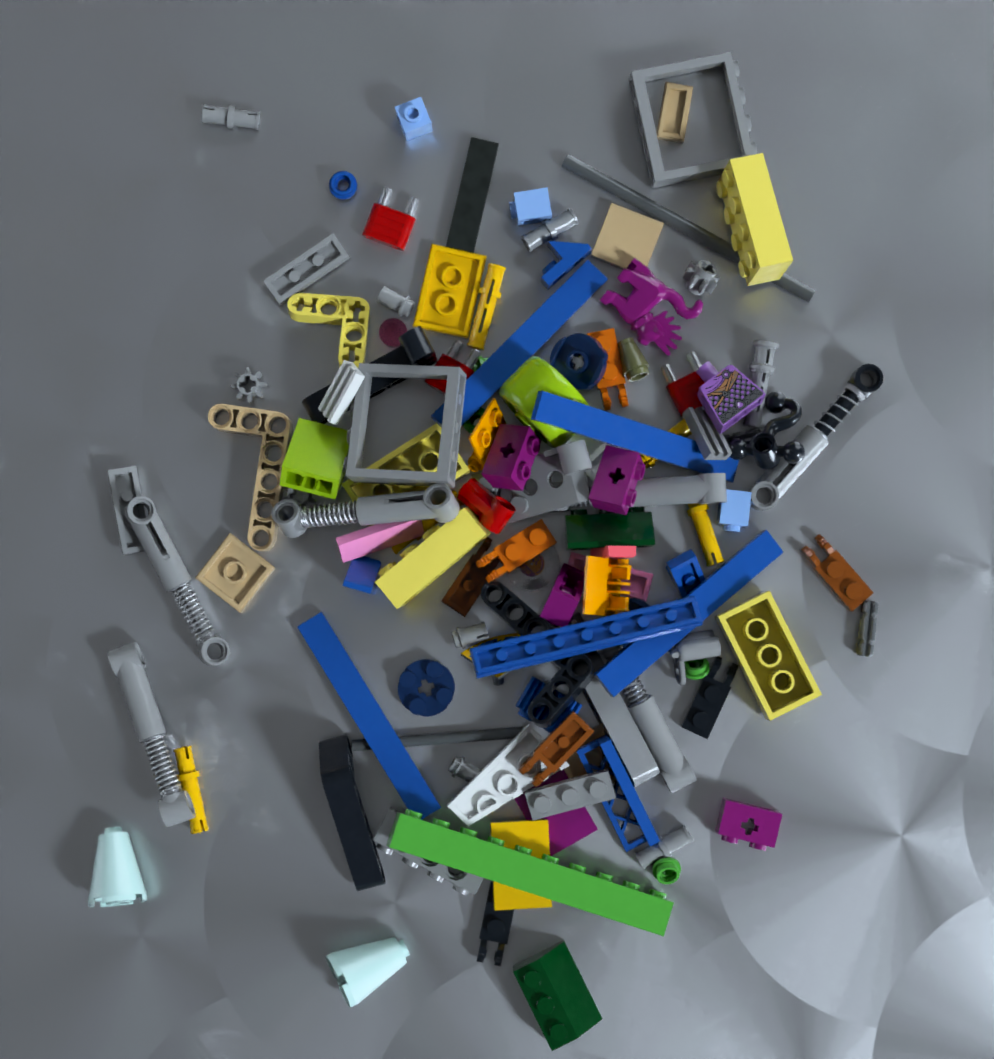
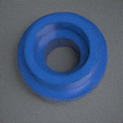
[329,171,357,200]

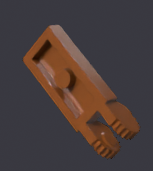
[801,534,874,612]
[518,710,594,787]

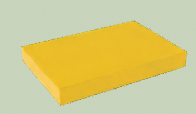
[413,244,487,340]
[490,819,552,911]

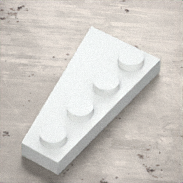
[447,724,570,827]

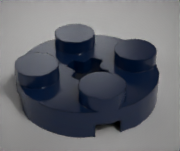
[550,333,608,391]
[398,659,455,717]

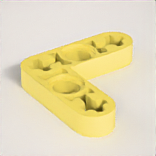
[287,293,370,368]

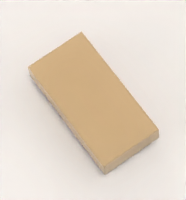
[656,82,693,143]

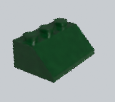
[564,507,655,551]
[513,940,603,1051]

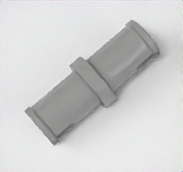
[202,104,260,130]
[521,208,579,252]
[635,825,693,869]

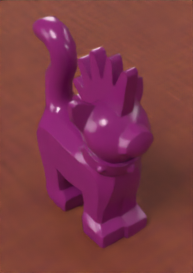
[600,257,703,356]

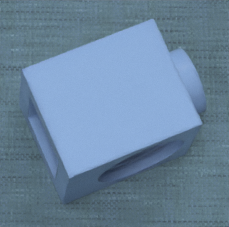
[395,97,433,141]
[509,187,552,226]
[716,489,752,532]

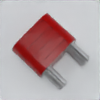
[362,187,419,251]
[424,340,481,395]
[661,351,705,417]

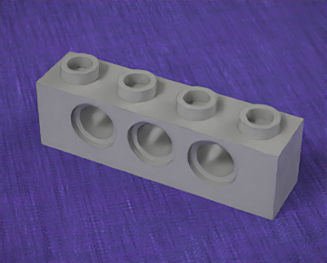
[373,807,484,896]

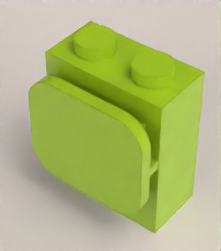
[279,418,349,500]

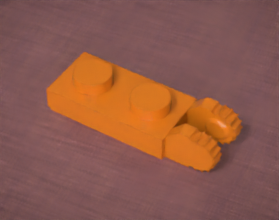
[586,328,628,411]
[476,519,557,583]

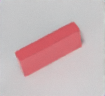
[590,546,636,559]

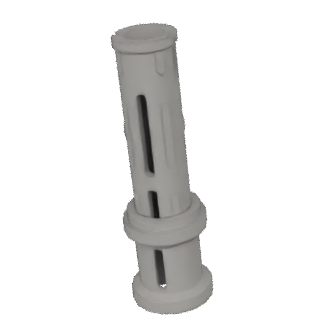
[743,340,779,428]

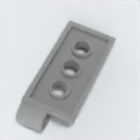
[471,440,592,524]

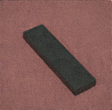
[446,137,499,253]

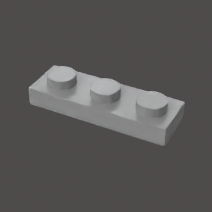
[263,233,350,306]
[107,466,148,555]
[525,768,616,820]

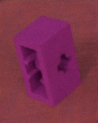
[481,424,541,491]
[589,445,645,515]
[539,563,585,627]
[715,798,782,851]

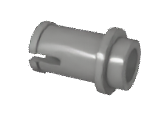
[376,286,415,317]
[451,621,489,649]
[448,756,481,782]

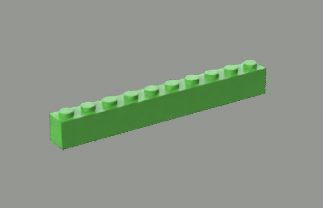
[386,809,674,936]

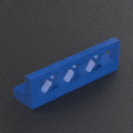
[576,734,660,852]

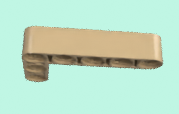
[208,404,293,552]

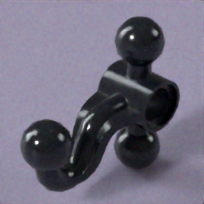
[728,391,805,469]

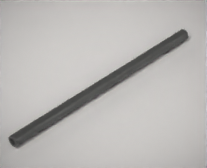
[562,154,816,303]

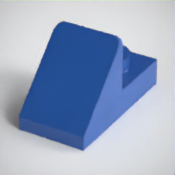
[541,241,592,290]
[666,549,705,599]
[343,556,381,595]

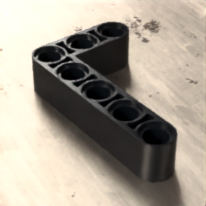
[302,326,437,424]
[480,580,595,728]
[319,734,386,891]

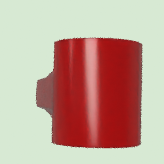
[457,478,516,534]

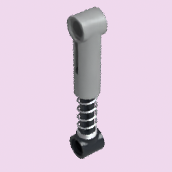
[748,364,883,511]

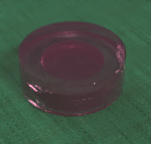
[379,318,407,348]

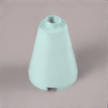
[88,827,147,907]
[326,937,409,1007]

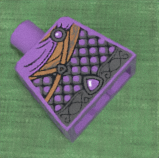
[696,361,766,434]

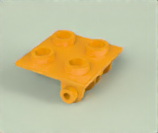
[468,398,506,472]
[582,556,632,616]

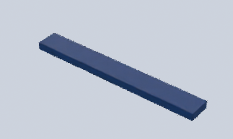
[431,260,608,428]
[531,391,739,483]
[593,530,783,697]
[470,596,703,679]
[298,612,442,820]

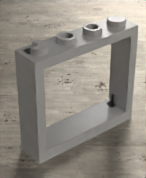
[629,52,758,188]
[343,363,467,488]

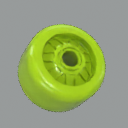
[499,356,589,448]

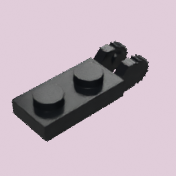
[681,656,739,739]
[477,881,514,966]

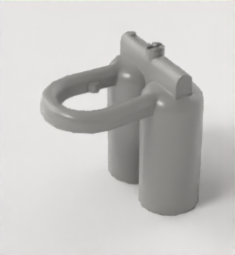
[666,629,721,686]

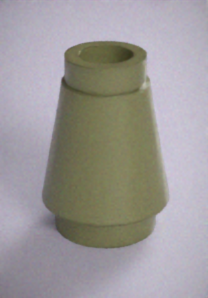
[617,337,650,382]

